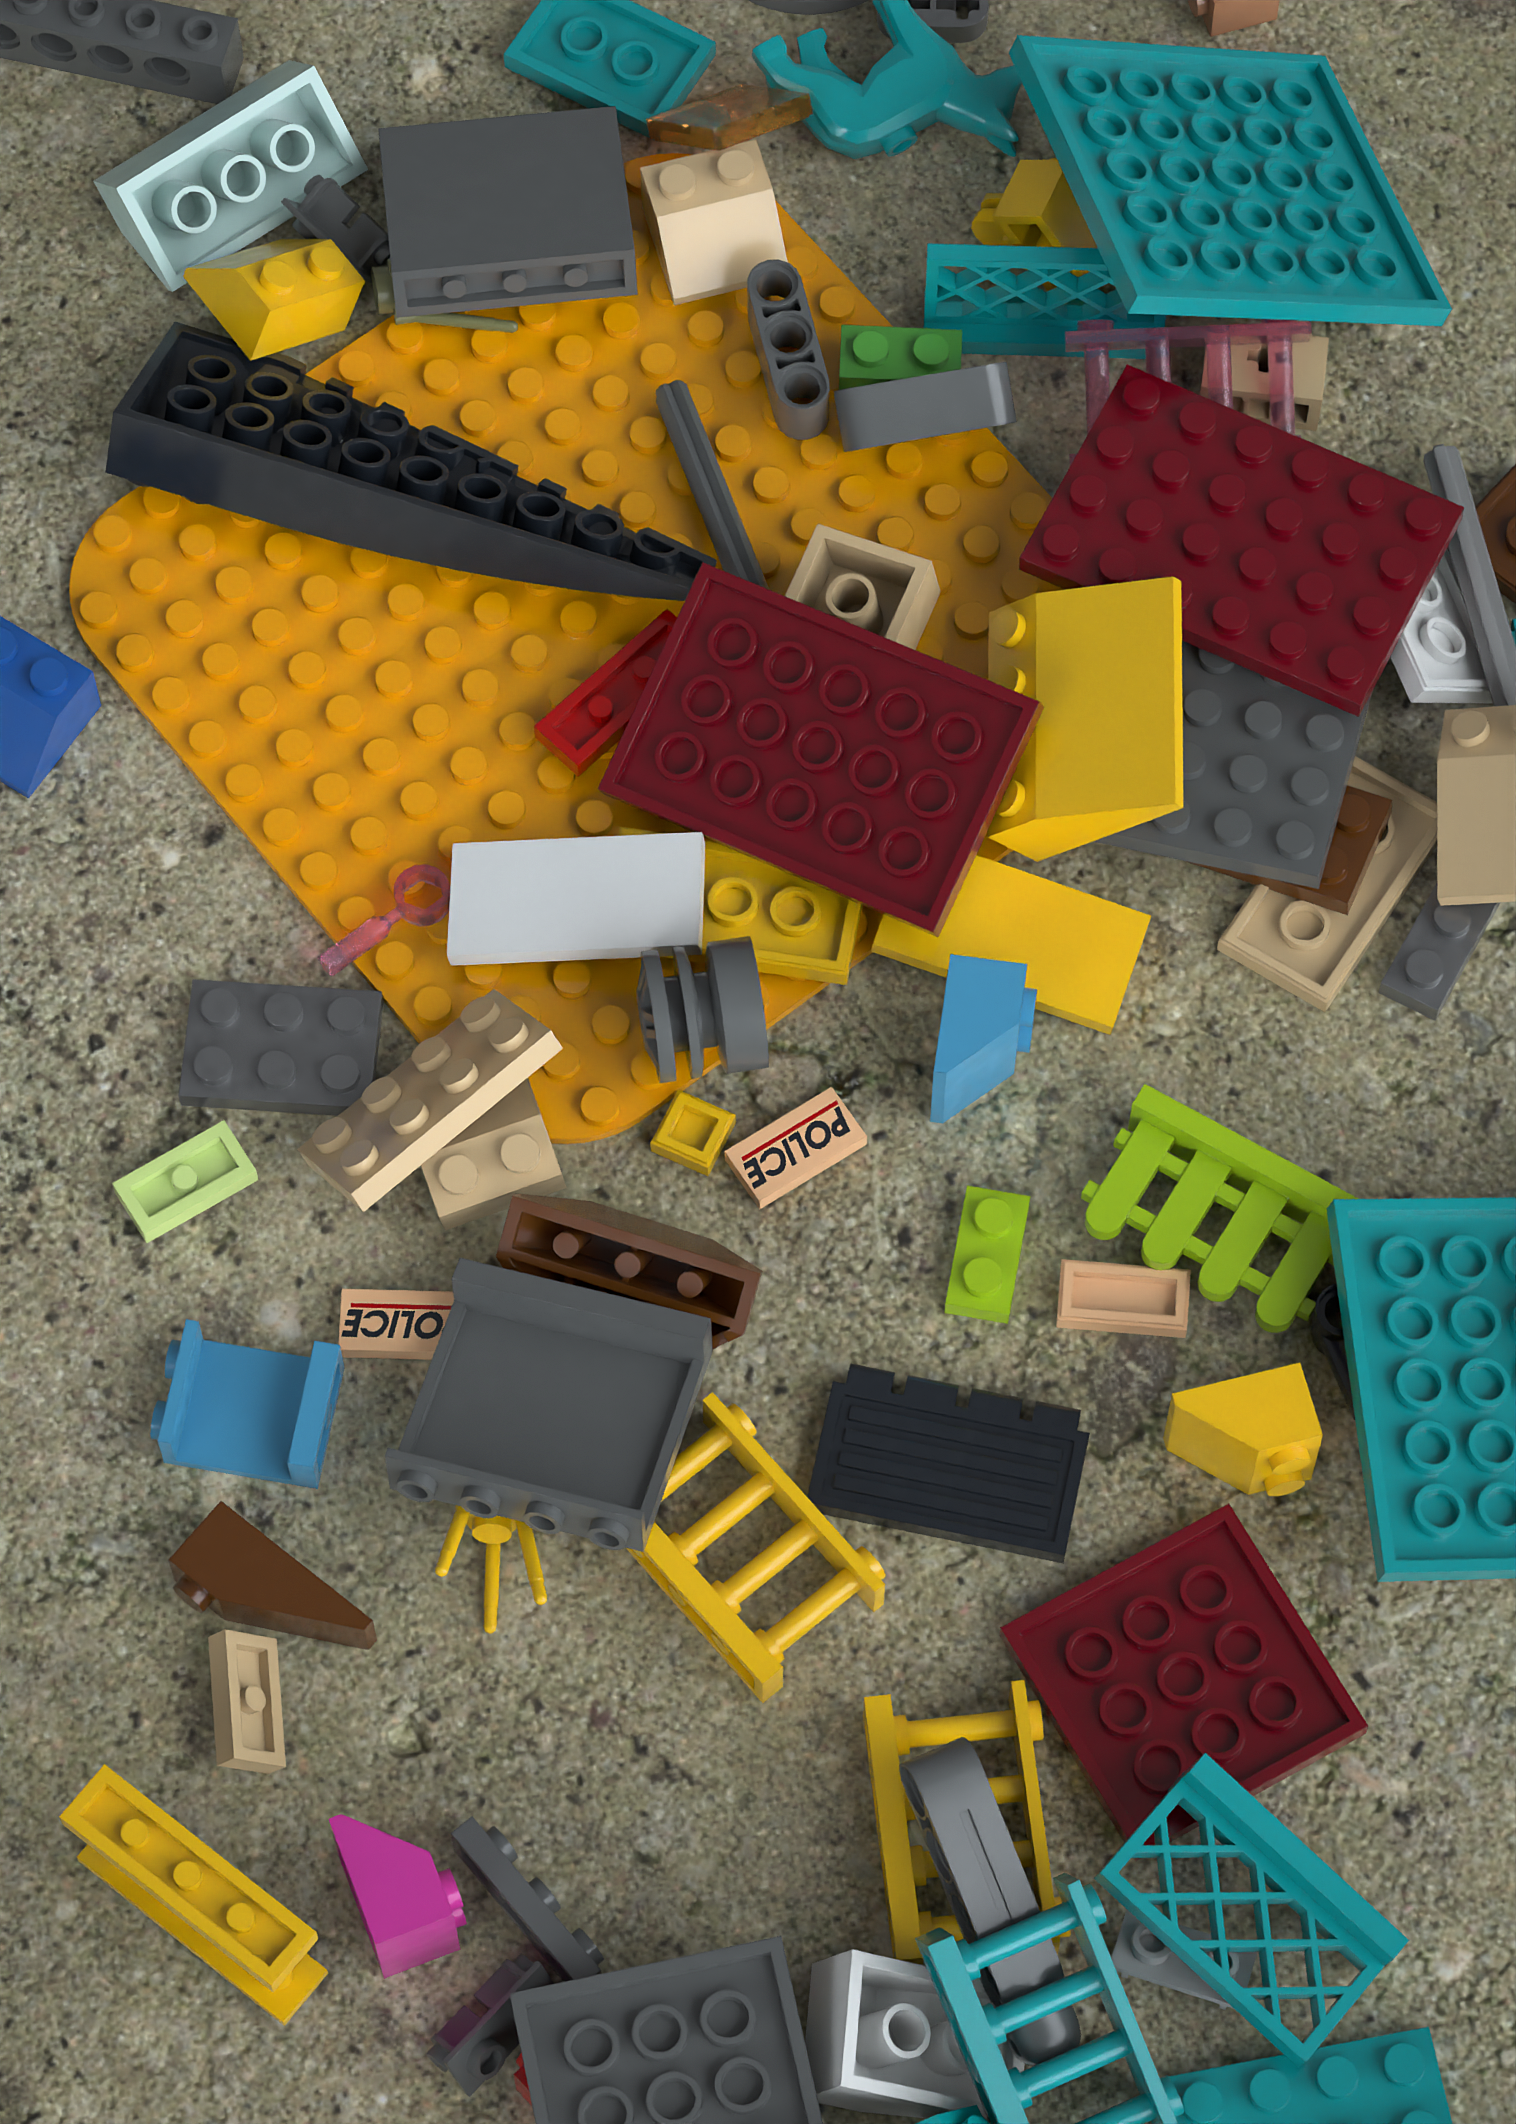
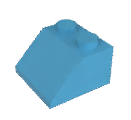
[930,954,1037,1124]

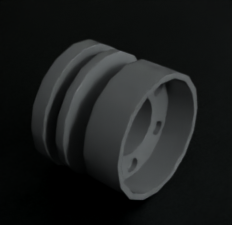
[636,936,769,1084]

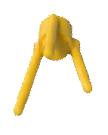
[435,1505,547,1634]

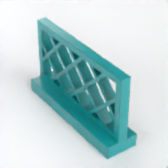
[923,243,1166,360]
[1094,1753,1409,2068]

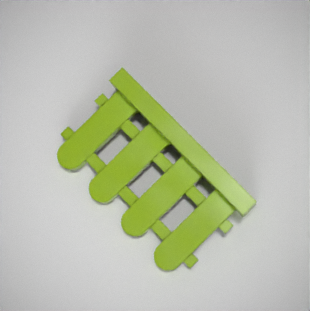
[1081,1084,1359,1333]

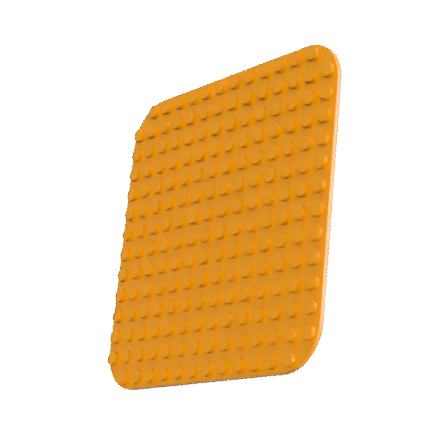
[69,153,1064,1144]

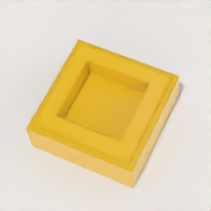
[650,1090,736,1177]

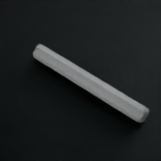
[1423,444,1516,706]

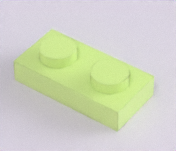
[112,1120,258,1243]

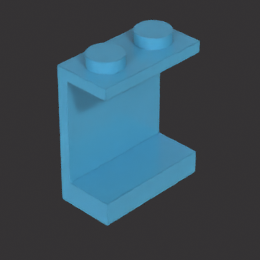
[150,1319,345,1489]

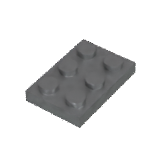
[178,979,383,1116]

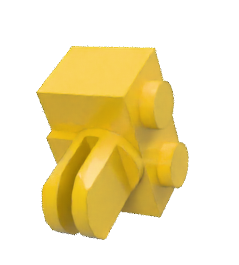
[971,158,1098,291]

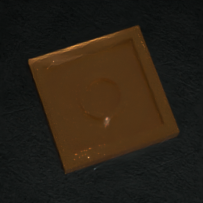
[646,84,813,151]

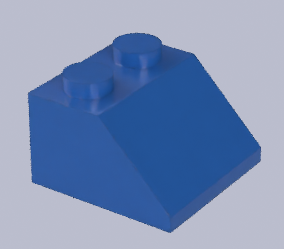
[0,616,101,799]

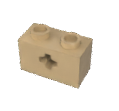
[1199,323,1329,431]

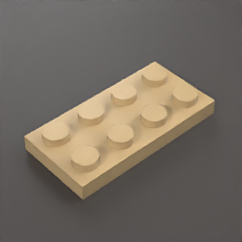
[297,989,563,1212]

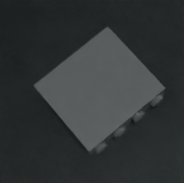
[378,106,638,318]
[385,1258,713,1552]

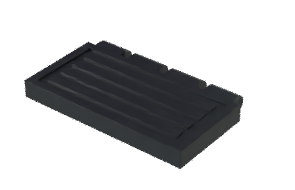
[807,1363,1090,1564]

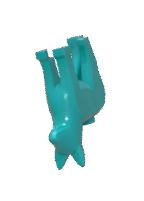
[752,0,1022,159]

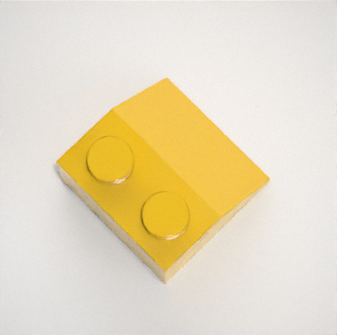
[183,239,365,361]
[1163,1362,1323,1496]

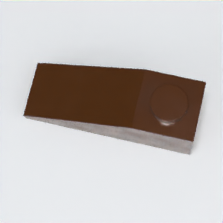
[168,1501,377,1650]

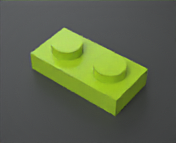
[944,1185,1030,1324]

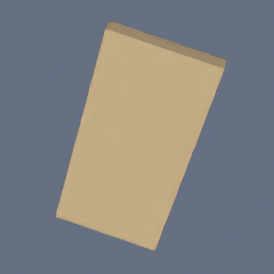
[1217,756,1437,1012]

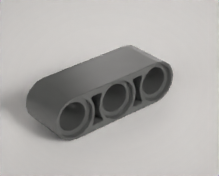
[747,259,830,440]
[833,362,1017,452]

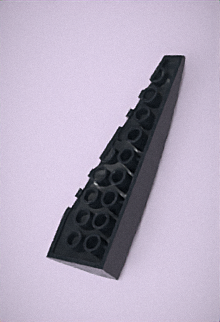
[105,322,717,601]

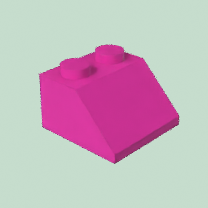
[329,1814,467,1979]

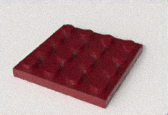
[999,1503,1368,1861]

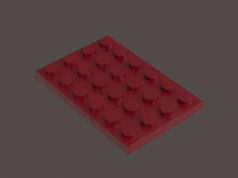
[1019,364,1464,717]
[597,562,1044,937]

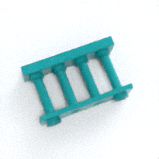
[915,1873,1184,2124]

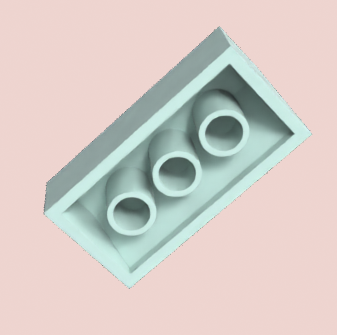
[93,60,368,292]

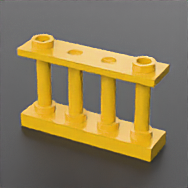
[626,1392,886,1703]
[863,1680,1071,1965]
[59,1764,328,2026]

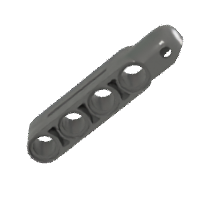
[899,1737,1081,2067]

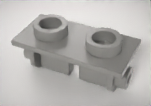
[1111,1910,1257,2010]

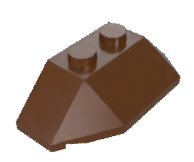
[496,1193,763,1350]

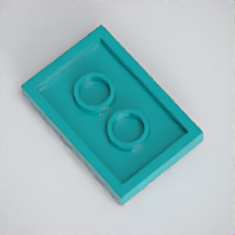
[504,0,716,142]

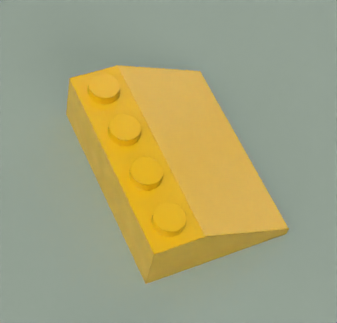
[987,577,1183,862]

